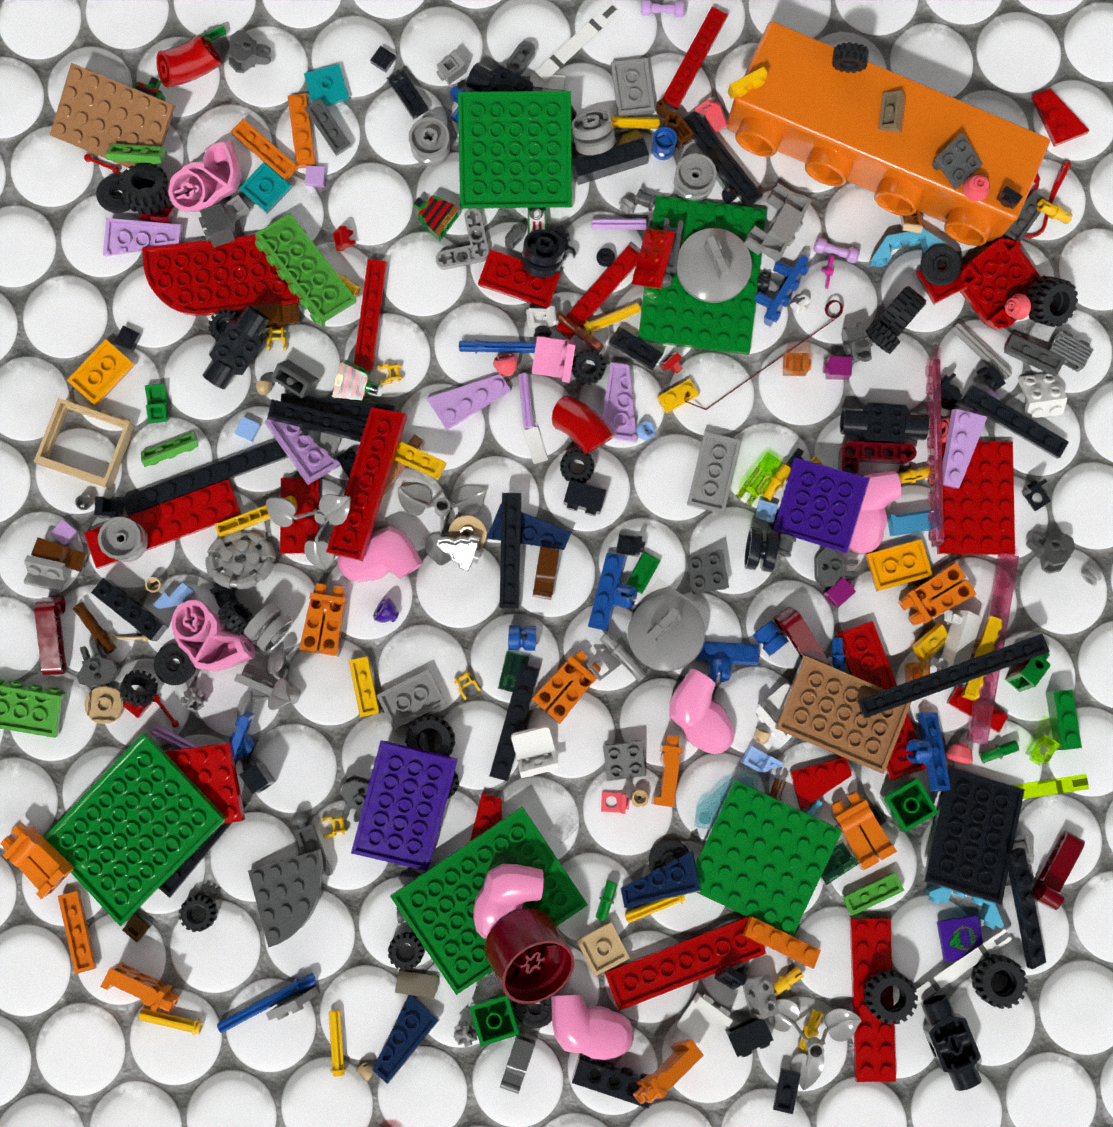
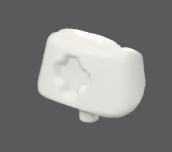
[790,294,810,314]

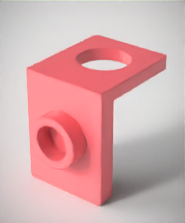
[694,99,728,134]
[601,792,630,814]

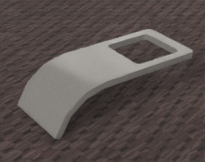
[587,637,634,681]

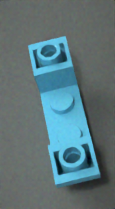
[869,229,946,267]
[924,886,1004,929]

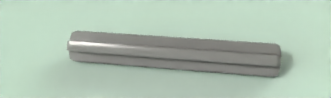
[952,323,1012,380]

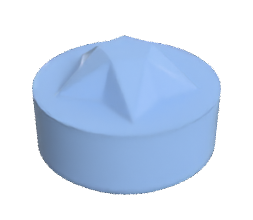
[636,420,656,440]

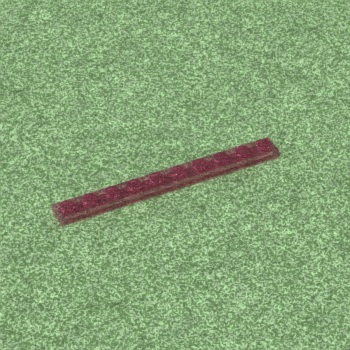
[925,359,944,547]
[966,553,1019,745]

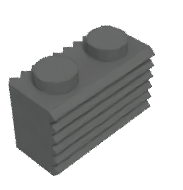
[198,204,235,248]
[1047,331,1094,372]
[272,359,319,398]

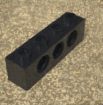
[91,578,169,642]
[572,1055,650,1109]

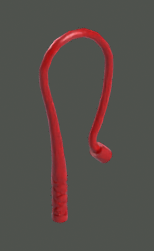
[1024,162,1071,238]

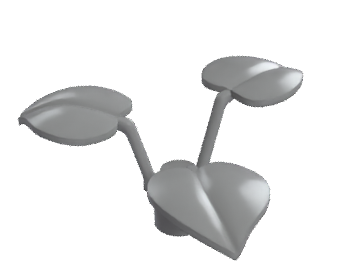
[398,484,486,566]
[266,494,351,570]
[237,643,301,718]
[768,999,861,1090]

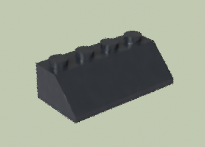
[571,128,649,185]

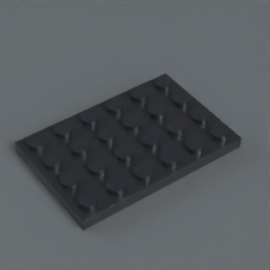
[922,766,1025,905]

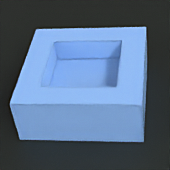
[235,416,261,442]
[754,500,778,524]

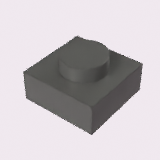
[505,227,523,251]

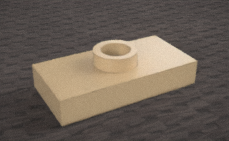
[900,211,923,233]

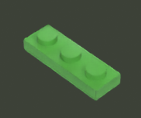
[105,143,167,164]
[141,431,198,467]
[842,872,904,916]

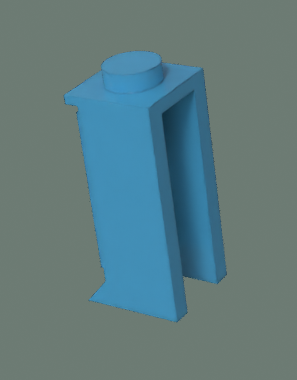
[887,509,941,537]

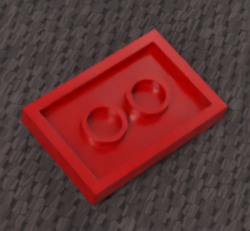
[632,229,675,289]

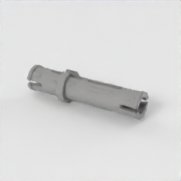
[599,631,647,682]

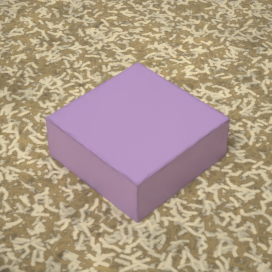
[305,166,326,187]
[50,519,79,547]

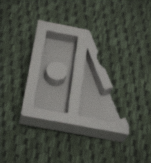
[266,987,320,1020]

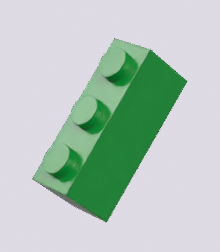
[1046,689,1082,750]

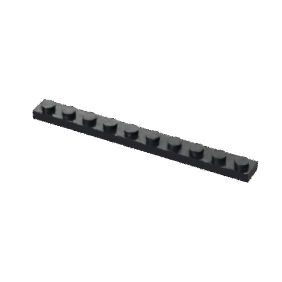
[122,440,289,516]
[857,634,1050,719]

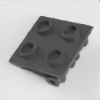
[932,133,982,190]
[687,550,729,595]
[603,740,646,781]

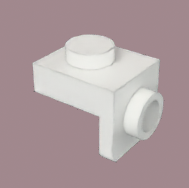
[526,306,557,329]

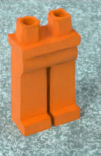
[898,562,976,626]
[299,583,347,657]
[531,650,601,724]
[651,735,683,807]
[831,791,897,870]
[0,823,74,899]
[100,962,180,1012]
[633,1039,704,1104]

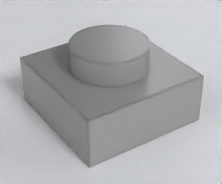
[223,195,250,222]

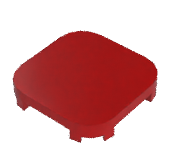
[957,238,1045,330]

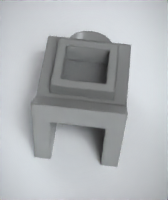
[436,50,466,85]

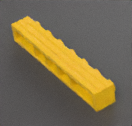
[215,496,298,537]
[961,616,1003,701]

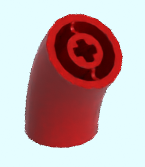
[156,34,222,88]
[552,395,616,455]

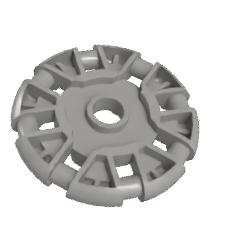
[205,530,276,589]

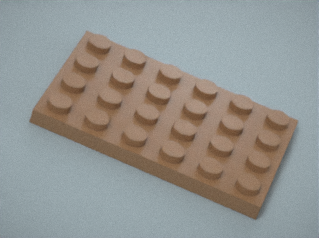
[50,63,176,168]
[775,656,912,774]

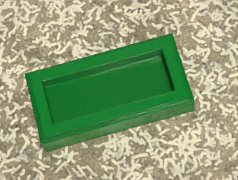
[626,552,661,594]

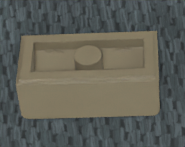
[878,90,906,133]
[395,970,438,998]

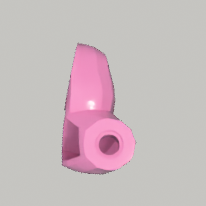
[168,141,242,212]
[849,470,901,554]
[337,526,424,583]
[172,600,256,672]
[670,668,735,754]
[473,864,544,939]
[551,995,634,1060]

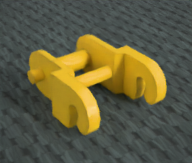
[267,326,287,351]
[377,363,403,385]
[454,670,481,700]
[320,815,348,838]

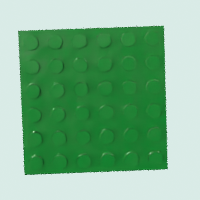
[458,91,572,209]
[696,779,842,936]

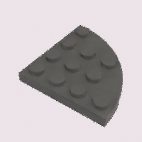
[248,849,324,948]

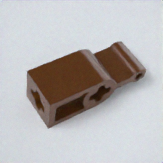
[656,99,694,150]
[252,304,300,328]
[31,537,88,572]
[532,547,559,600]

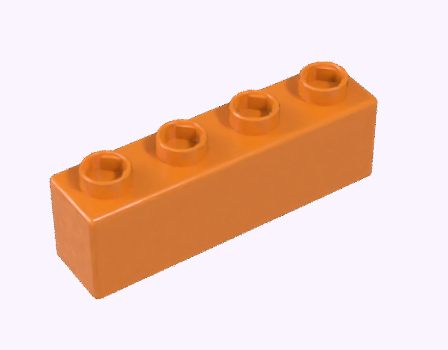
[727,21,1050,246]

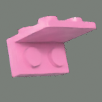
[532,336,575,383]

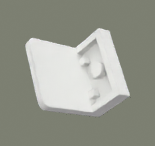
[1018,373,1067,419]
[755,683,791,740]
[511,725,559,778]
[677,993,733,1048]

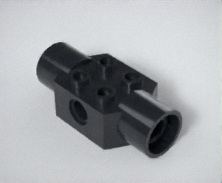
[466,62,533,92]
[202,305,270,390]
[840,402,929,444]
[921,994,982,1091]

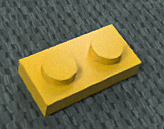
[727,67,767,99]
[657,378,699,414]
[912,624,948,663]

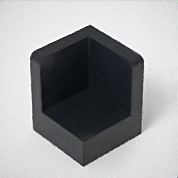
[94,497,124,519]

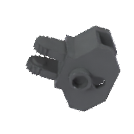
[229,30,271,73]
[841,322,873,364]
[1026,531,1075,574]
[814,548,858,588]
[77,641,121,687]
[339,775,370,822]

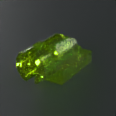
[736,452,783,507]

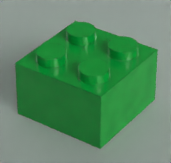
[880,777,939,833]
[469,992,520,1047]

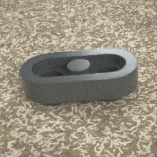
[507,41,535,75]

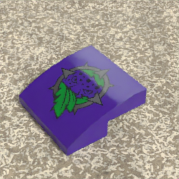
[937,915,983,962]

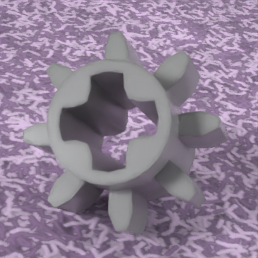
[181,687,207,711]
[453,1020,477,1047]

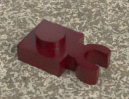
[139,206,175,224]

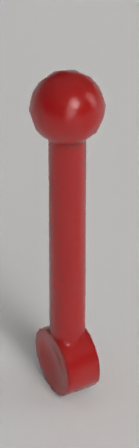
[84,154,119,173]
[153,695,179,728]

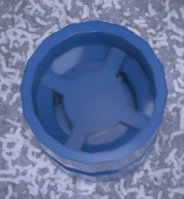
[651,127,677,160]
[752,620,789,656]
[508,625,536,651]

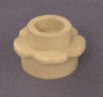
[630,788,649,807]

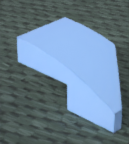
[153,582,195,609]
[740,745,784,772]

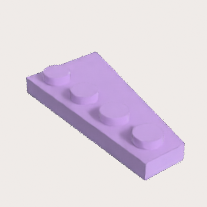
[103,218,182,257]
[602,362,637,443]
[427,374,511,431]
[939,409,987,488]
[265,419,340,485]

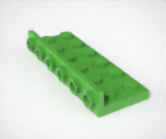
[255,213,357,328]
[0,678,67,738]

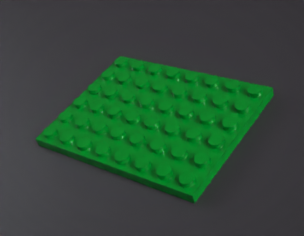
[638,196,767,355]
[44,732,227,926]
[390,806,588,995]

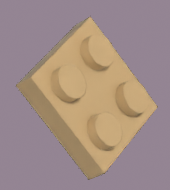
[577,922,630,977]

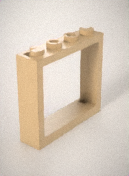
[34,398,135,490]

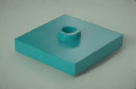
[304,64,350,106]
[239,162,292,214]

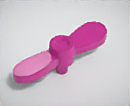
[821,254,834,289]

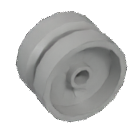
[571,110,616,155]
[409,117,451,167]
[673,153,717,201]
[98,517,148,562]
[244,602,294,652]

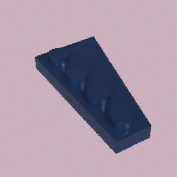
[486,503,572,550]
[621,851,702,908]
[373,995,440,1084]

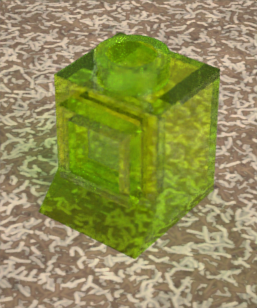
[1025,734,1061,765]

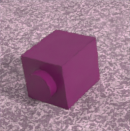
[823,356,852,380]
[823,577,856,608]

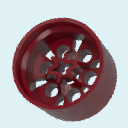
[484,909,574,1004]

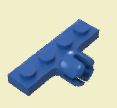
[588,553,637,631]
[694,641,759,682]
[229,711,255,767]
[905,712,951,791]

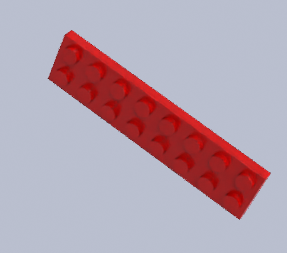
[326,407,408,562]
[84,479,242,569]
[835,621,926,781]
[605,915,766,1011]
[849,918,896,1082]

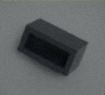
[563,480,606,516]
[239,762,276,795]
[725,1018,774,1057]

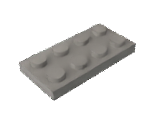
[687,432,742,514]

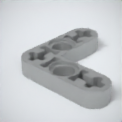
[436,208,489,270]

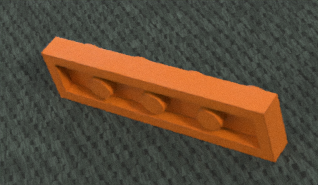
[288,93,316,169]
[230,119,298,181]
[58,890,97,974]
[742,916,821,969]

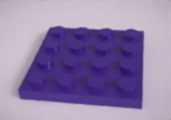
[773,458,870,553]

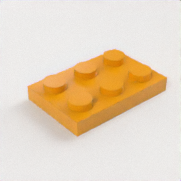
[67,339,135,406]
[865,539,933,592]

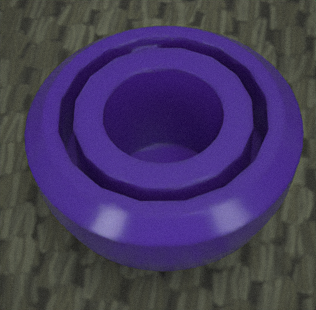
[373,597,399,623]

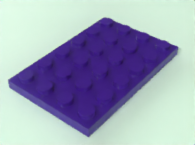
[351,740,458,871]

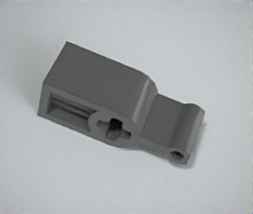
[500,1035,535,1094]

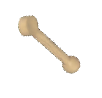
[109,634,149,642]

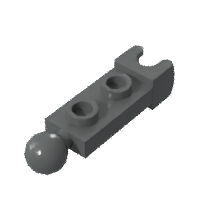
[661,218,683,288]
[292,810,333,876]

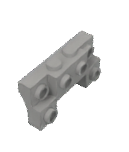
[744,183,812,262]

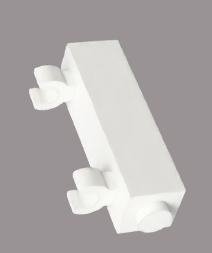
[931,610,982,671]

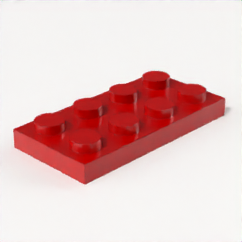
[478,249,561,309]
[280,478,320,554]

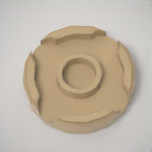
[84,685,125,724]

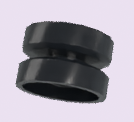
[521,229,565,278]
[744,527,779,572]

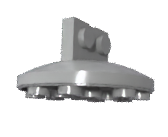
[676,228,752,303]
[628,595,705,671]

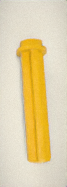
[611,116,660,129]
[583,303,641,335]
[625,895,686,923]
[139,1008,203,1036]
[329,1010,346,1077]

